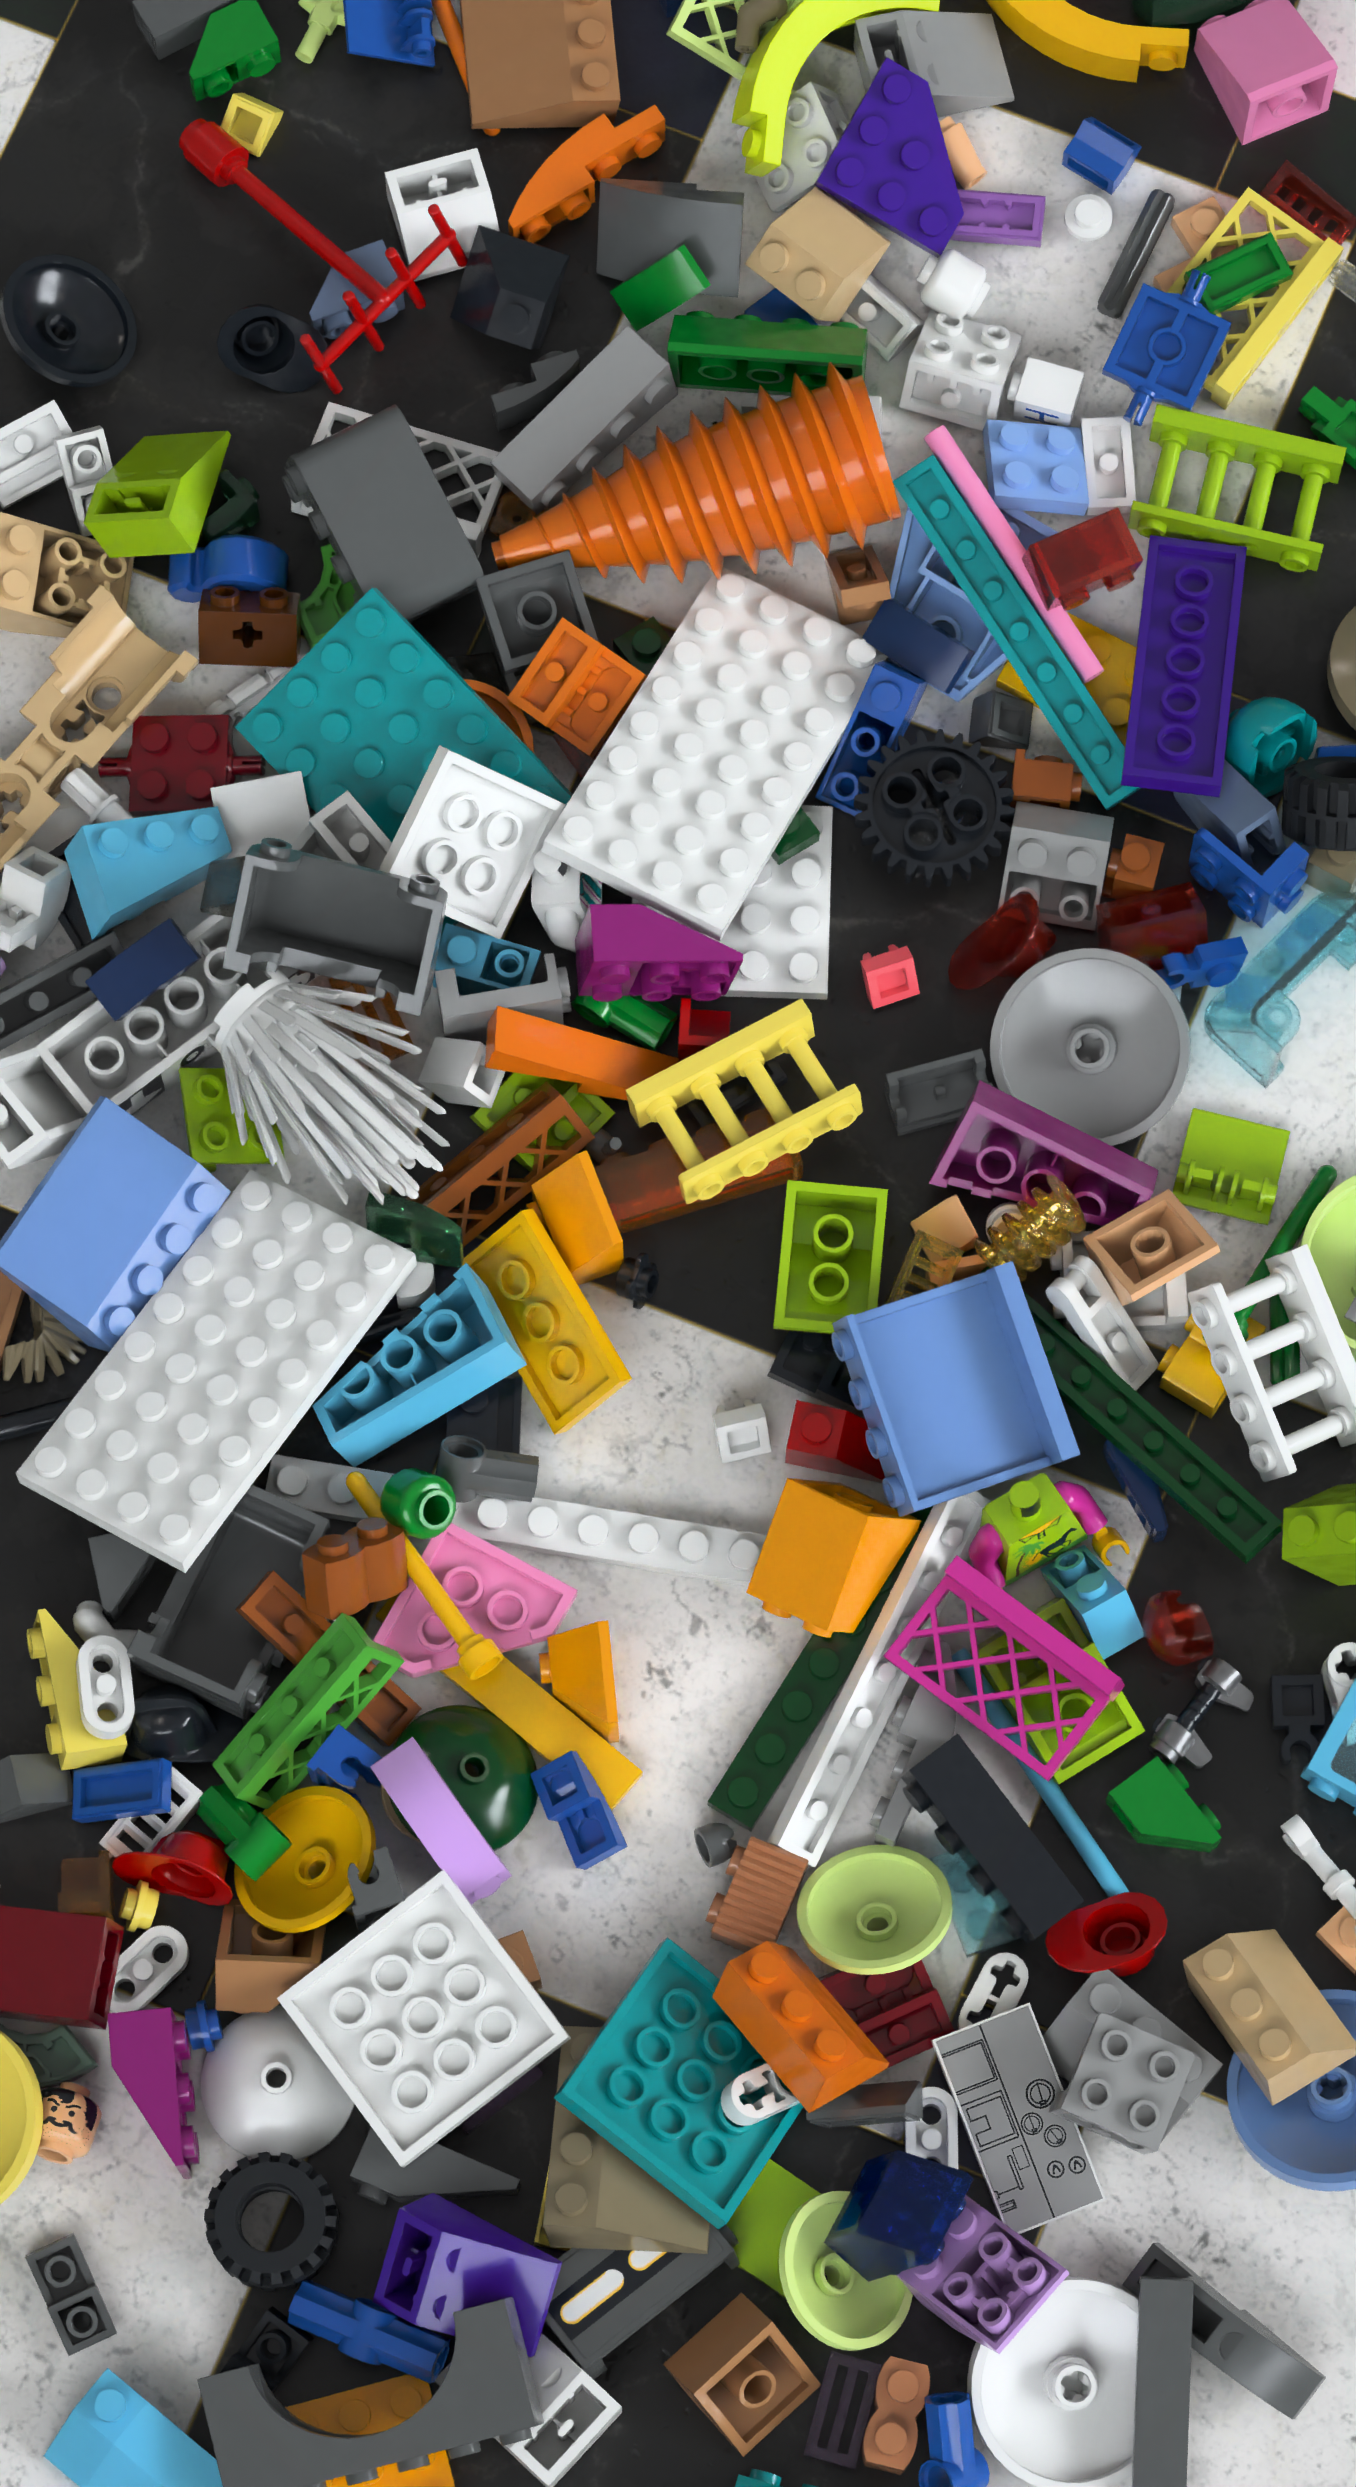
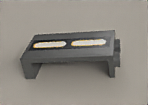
[544,2223,740,2380]

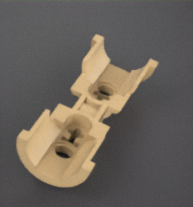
[0,585,198,874]

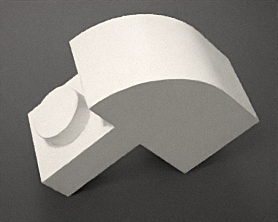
[0,846,71,953]

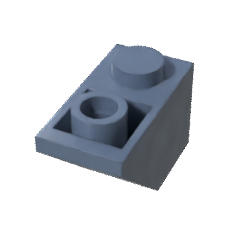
[309,239,405,339]

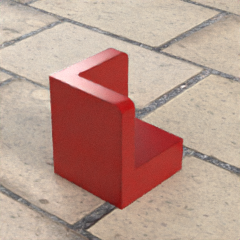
[678,998,731,1062]

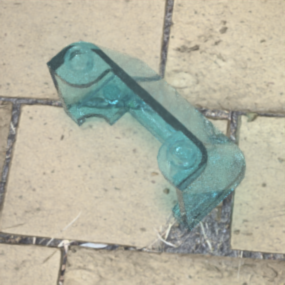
[1203,892,1356,1089]

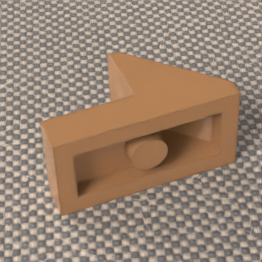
[825,545,891,625]

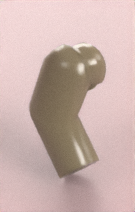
[735,0,788,54]

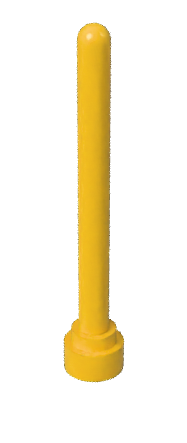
[346,1471,504,1680]

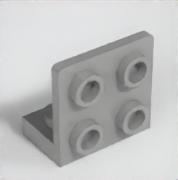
[1049,2013,1195,2154]

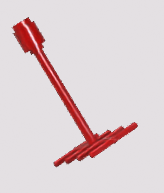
[179,118,468,394]

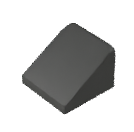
[969,690,1033,750]

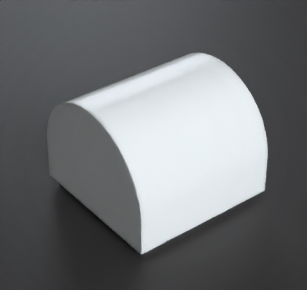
[396,1248,436,1311]

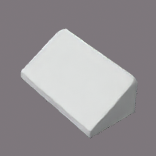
[841,274,925,362]

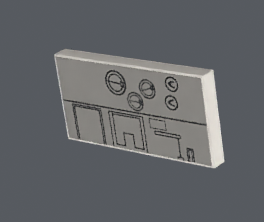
[931,2002,1106,2234]

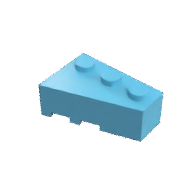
[64,806,232,941]

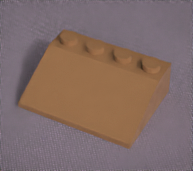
[459,0,621,129]

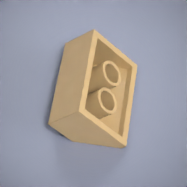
[1183,1929,1356,2106]

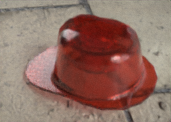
[948,894,1056,990]

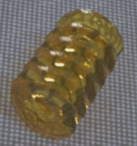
[974,1175,1086,1283]

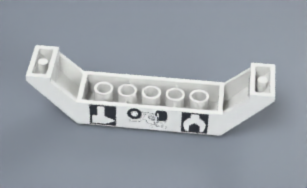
[0,790,392,1170]

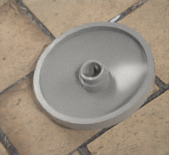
[990,948,1191,1146]

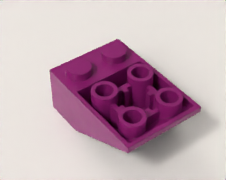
[575,904,743,1002]
[108,2007,200,2179]

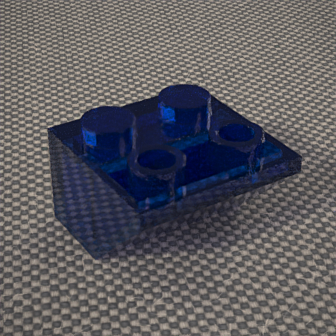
[824,2150,974,2282]

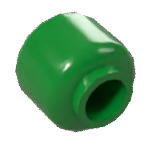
[380,1468,456,1539]

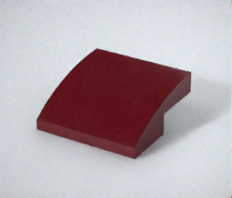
[818,1959,954,2068]

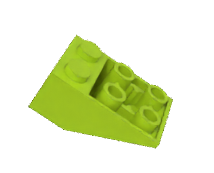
[84,431,231,558]

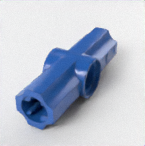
[287,2279,451,2383]
[918,2391,990,2487]

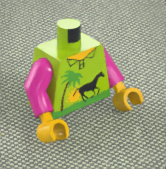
[969,1473,1130,1589]

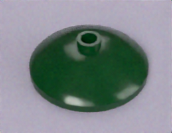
[388,1705,538,1851]

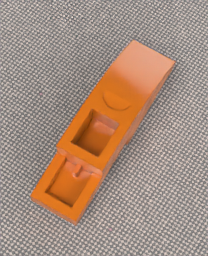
[508,105,665,243]

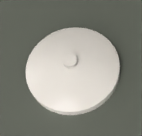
[967,2277,1138,2487]

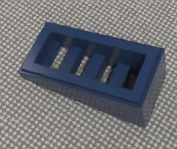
[1103,1440,1168,1543]

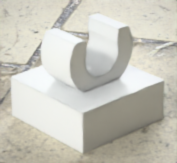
[712,1398,771,1464]

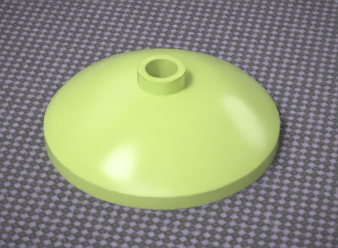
[797,1845,953,1975]
[779,2191,913,2351]

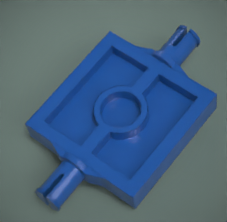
[1102,269,1232,426]

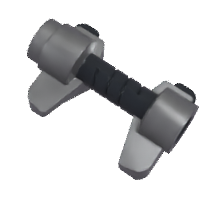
[1148,1657,1254,1769]

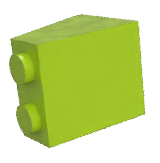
[1282,1483,1356,1586]

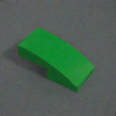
[609,244,711,332]

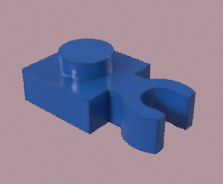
[1156,936,1248,989]

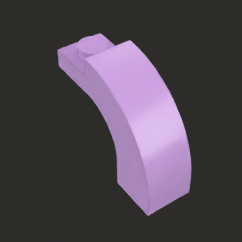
[370,1737,512,1905]

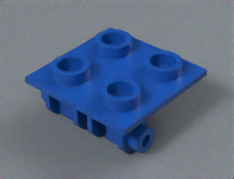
[343,0,435,67]

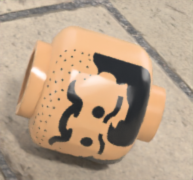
[36,2082,102,2164]

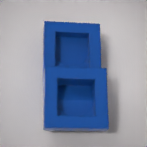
[530,1750,628,1870]

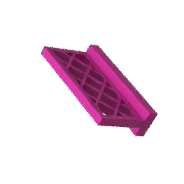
[884,1555,1125,1782]

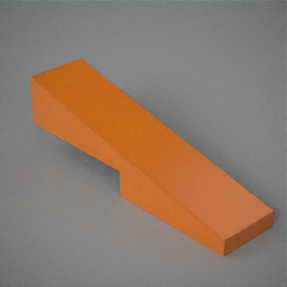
[485,1006,679,1101]

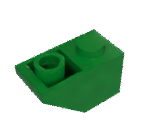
[189,0,282,102]
[1105,1756,1222,1853]

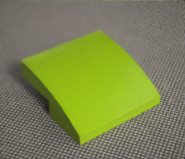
[470,1072,615,1172]

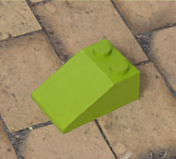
[773,1180,888,1334]

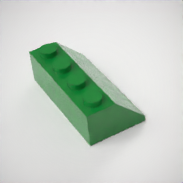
[667,311,868,396]

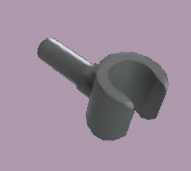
[584,1129,624,1168]

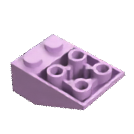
[895,2194,1070,2354]

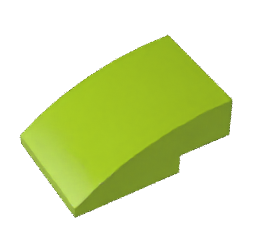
[969,1598,1145,1784]

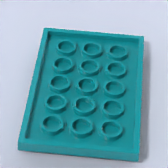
[235,588,573,936]

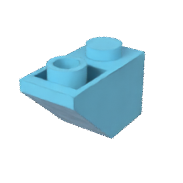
[433,923,541,996]
[1040,1544,1145,1660]

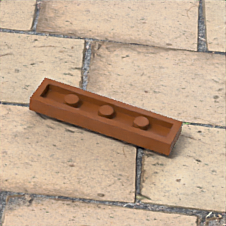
[235,1570,422,1747]

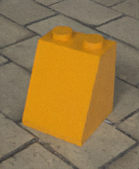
[746,1478,921,1638]

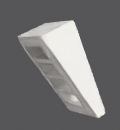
[99,1766,203,1857]

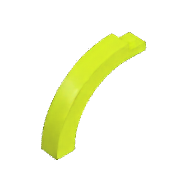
[732,0,940,177]

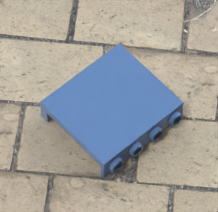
[831,1261,1081,1517]

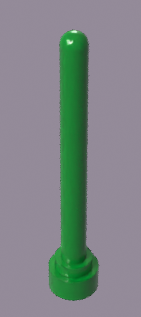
[1203,1165,1337,1342]

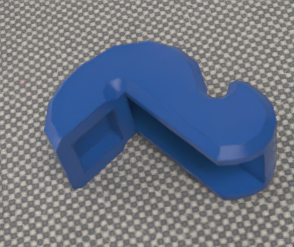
[167,534,289,603]

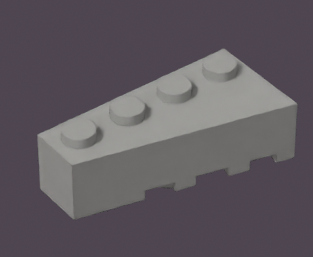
[490,325,678,515]

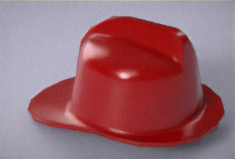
[112,1830,233,1906]
[1045,1892,1168,1977]

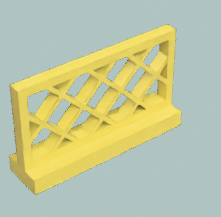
[1166,187,1344,410]

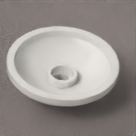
[201,2006,354,2160]

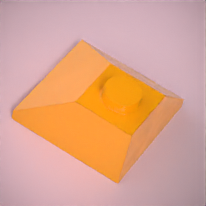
[539,1620,619,1743]

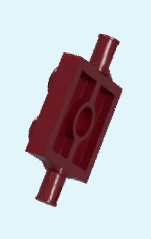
[98,715,266,816]

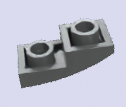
[491,349,580,432]
[25,2233,117,2356]

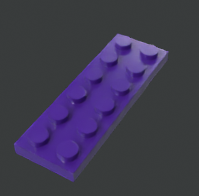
[1121,535,1247,798]

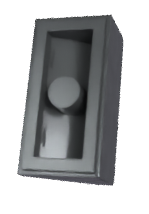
[806,2080,923,2128]

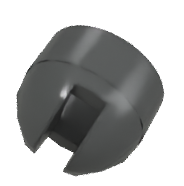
[694,1823,737,1868]

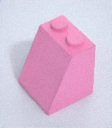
[1194,0,1338,145]

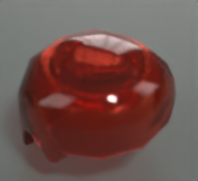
[1142,1590,1214,1666]

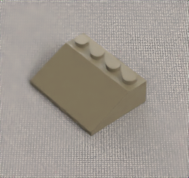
[543,2026,710,2254]

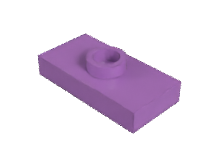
[950,189,1046,247]

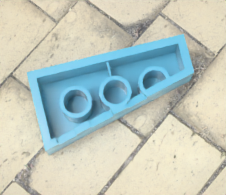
[312,1263,527,1467]

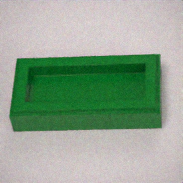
[1184,232,1293,315]

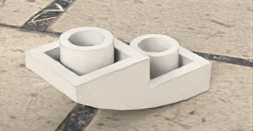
[53,425,113,537]

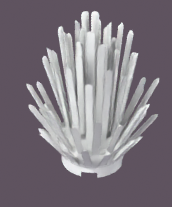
[208,969,450,1206]

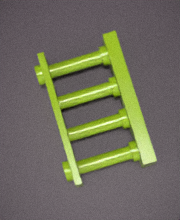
[1128,404,1347,572]

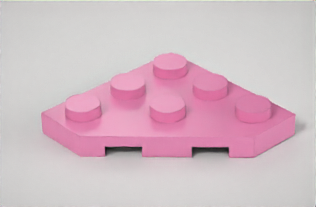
[373,1523,577,1678]

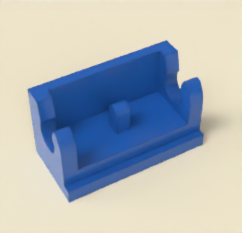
[306,1724,383,1804]

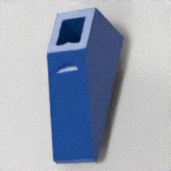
[815,660,928,816]

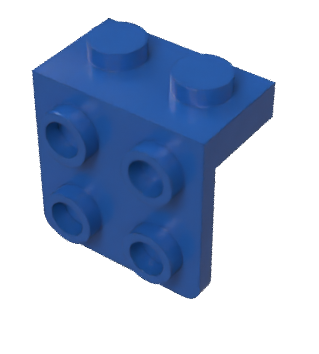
[1189,827,1309,928]

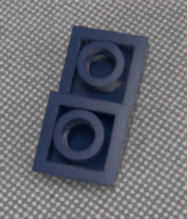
[862,598,974,694]
[85,918,202,1021]

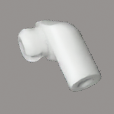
[72,1600,138,1650]

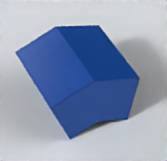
[1062,116,1142,195]

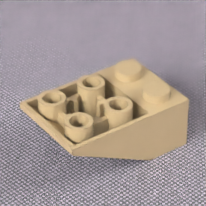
[0,512,134,638]

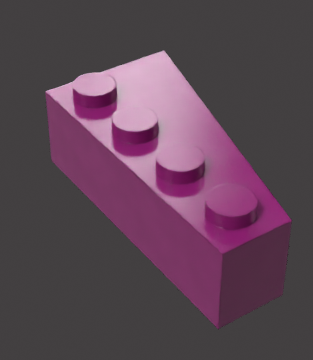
[929,1080,1159,1226]

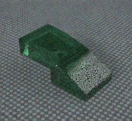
[365,1191,464,1268]

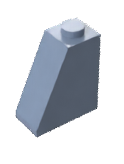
[1173,759,1286,875]

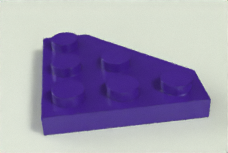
[814,57,964,258]

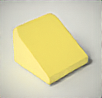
[220,93,284,157]

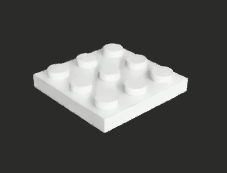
[379,745,565,939]

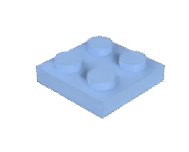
[982,419,1089,516]

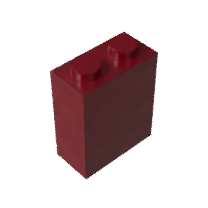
[0,1905,124,2030]

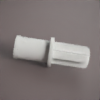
[60,768,133,824]

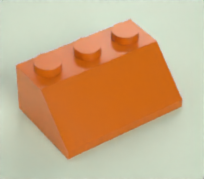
[712,1941,889,2113]

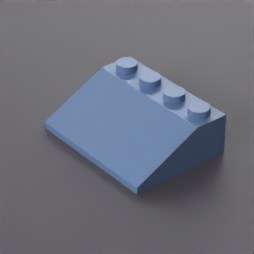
[0,1096,231,1352]

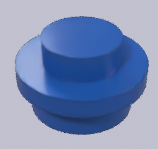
[185,2000,223,2053]

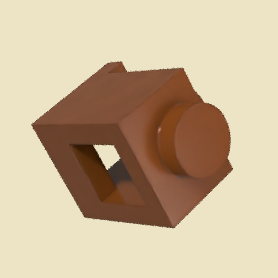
[1009,749,1083,810]
[1101,833,1165,908]

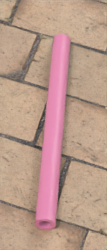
[924,425,1104,684]

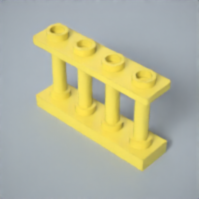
[625,998,863,1204]

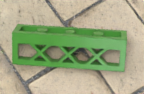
[212,1613,405,1809]

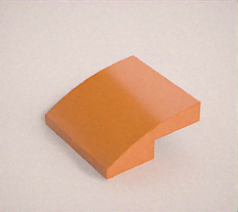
[507,617,647,758]

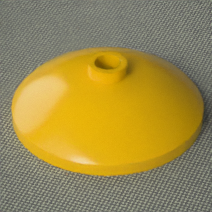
[234,1786,376,1933]

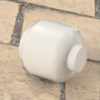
[916,249,991,319]

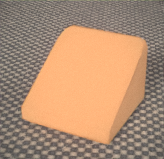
[910,1194,979,1263]

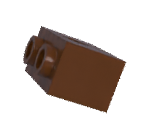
[198,586,301,667]

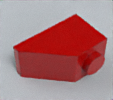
[785,1400,886,1483]

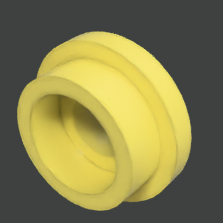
[119,1880,160,1932]

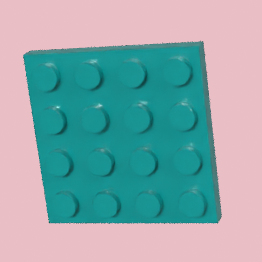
[554,1937,803,2230]

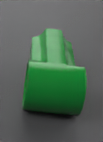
[571,994,677,1052]
[196,1783,293,1881]

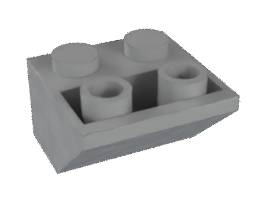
[997,801,1114,931]

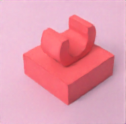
[860,944,920,1009]

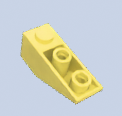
[27,1609,127,1771]

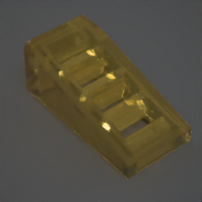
[883,1229,964,1305]

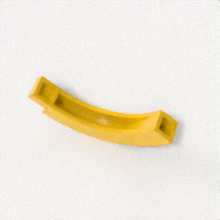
[986,0,1189,83]

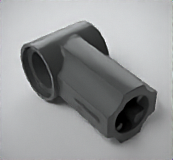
[435,1435,539,1503]

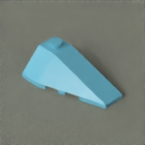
[44,2368,223,2487]

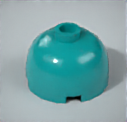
[1225,697,1317,798]

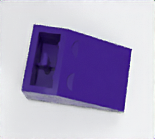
[372,2193,562,2357]

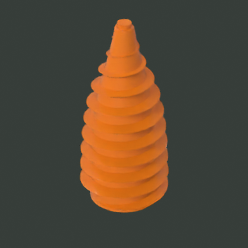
[491,362,901,584]

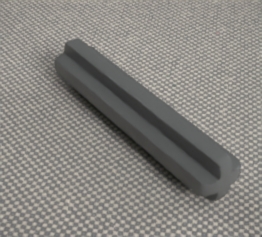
[1097,189,1175,319]

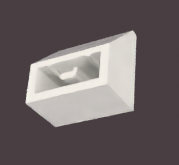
[384,148,500,281]

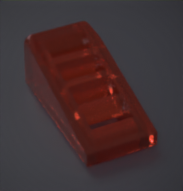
[1258,160,1356,245]

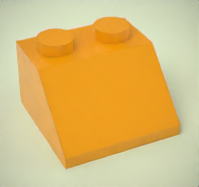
[526,1150,624,1285]

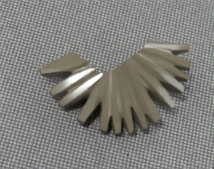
[3,1296,87,1383]

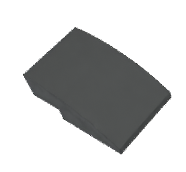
[596,178,744,298]
[476,550,599,726]

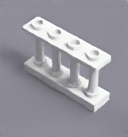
[1187,1244,1356,1482]

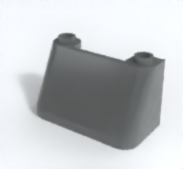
[222,838,448,1016]

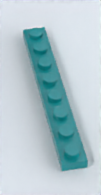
[893,455,1141,810]

